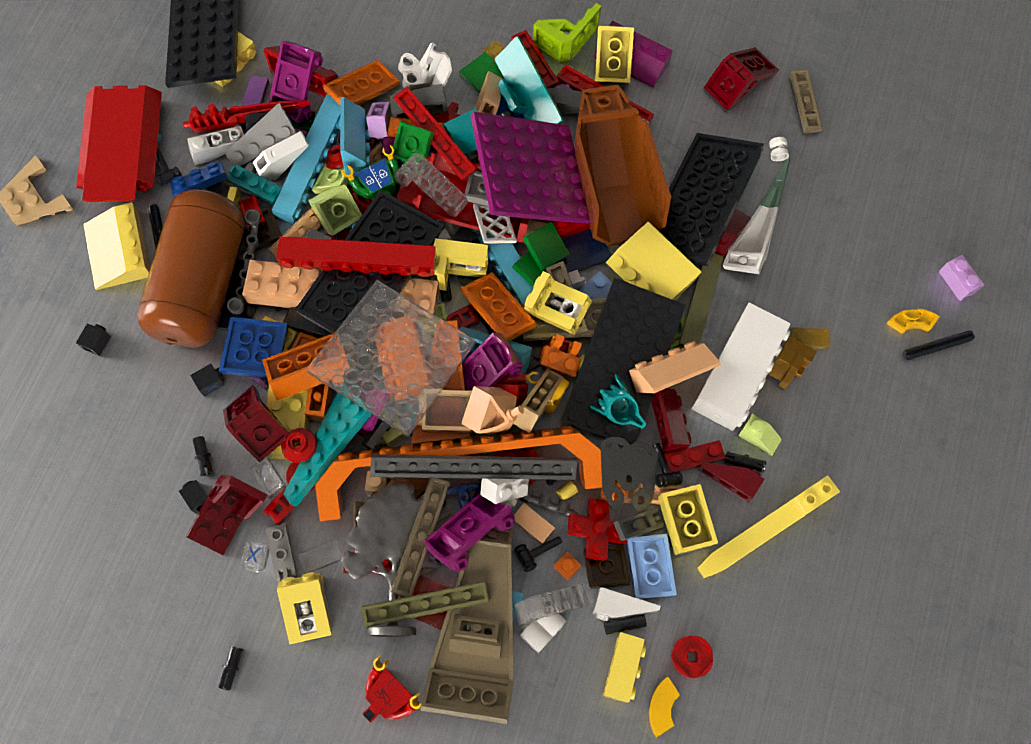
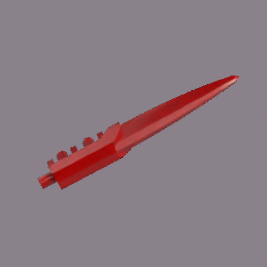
[183,100,311,133]

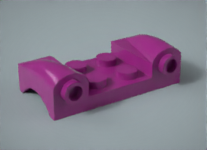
[269,41,323,123]
[462,333,523,391]
[423,492,515,572]

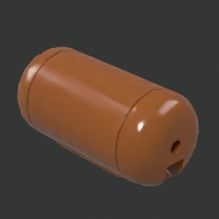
[137,189,245,348]

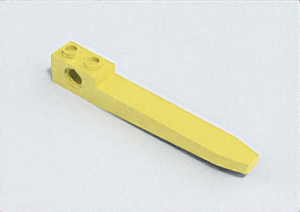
[697,476,840,578]

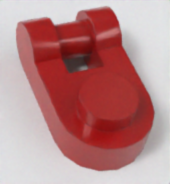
[446,304,481,329]
[263,489,295,525]

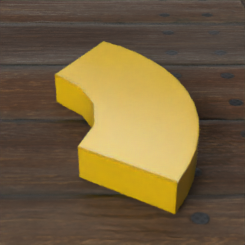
[887,309,940,334]
[649,677,680,737]

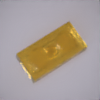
[790,327,830,349]

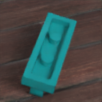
[226,165,282,205]

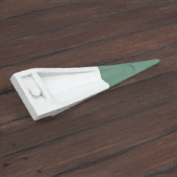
[723,157,790,274]

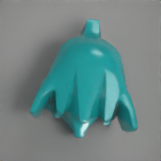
[590,374,647,429]

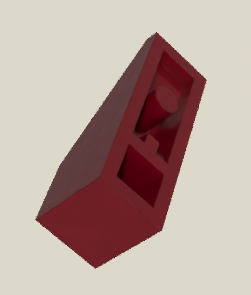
[715,209,751,258]
[698,462,765,503]

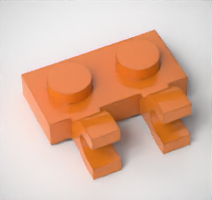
[538,334,582,377]

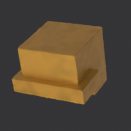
[768,336,817,389]

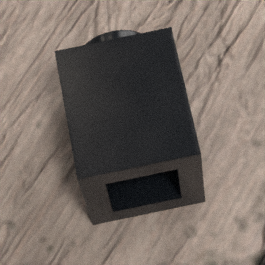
[76,323,111,356]
[190,364,225,396]
[179,480,208,514]

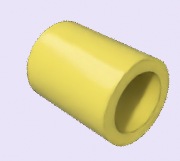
[556,481,578,501]

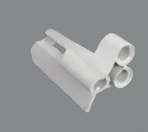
[398,42,452,91]

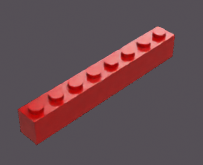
[276,236,437,277]

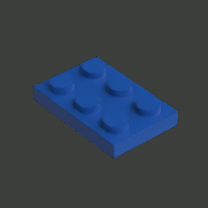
[170,162,228,197]

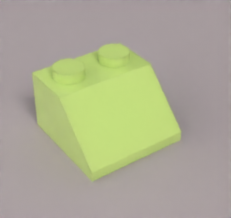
[309,184,362,236]

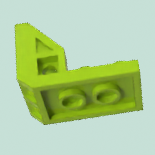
[533,3,602,63]

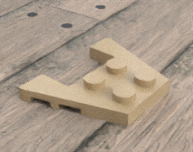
[0,156,73,226]

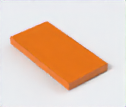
[324,59,400,106]
[461,272,536,342]

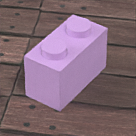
[366,102,392,139]
[939,255,984,301]

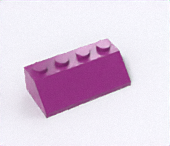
[594,20,673,88]

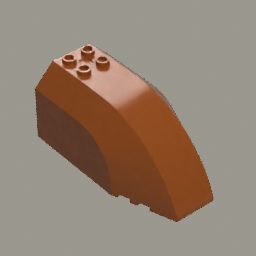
[575,85,671,246]

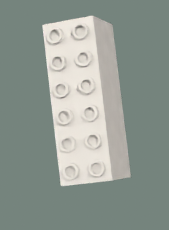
[692,302,791,431]

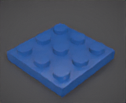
[219,317,289,378]

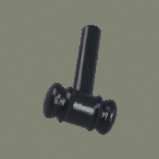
[156,147,182,187]
[653,443,683,488]
[514,536,562,572]

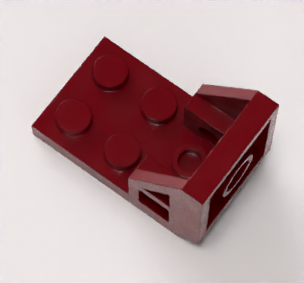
[703,47,779,111]
[223,385,290,463]
[185,475,268,555]

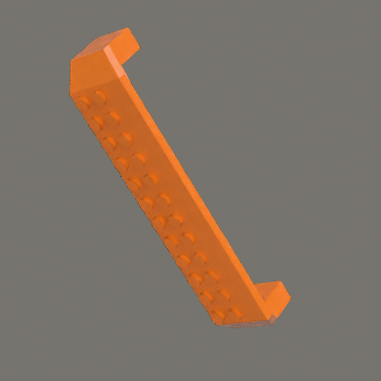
[315,426,602,521]

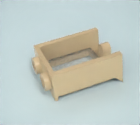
[418,389,472,433]

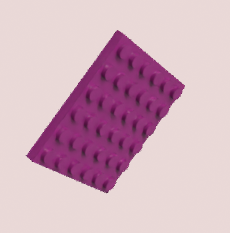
[470,112,590,224]

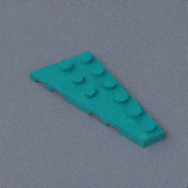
[283,383,373,507]

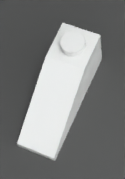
[593,587,661,621]

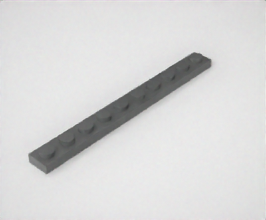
[370,454,578,480]

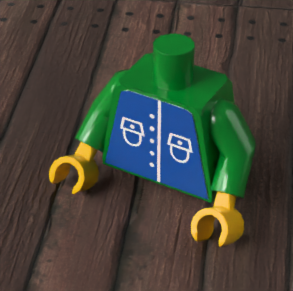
[341,145,400,200]

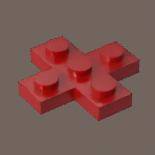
[567,498,627,561]

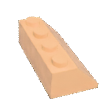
[629,341,721,393]

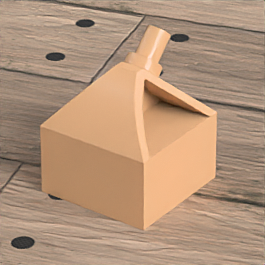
[461,386,524,433]

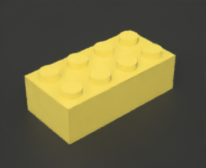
[265,385,309,460]

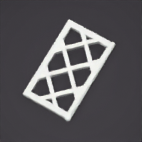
[473,203,517,244]

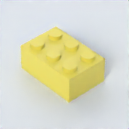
[595,25,634,83]
[658,484,718,555]

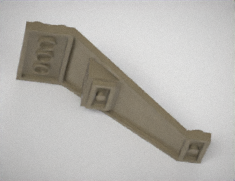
[421,526,514,724]

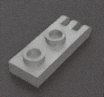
[265,523,297,582]

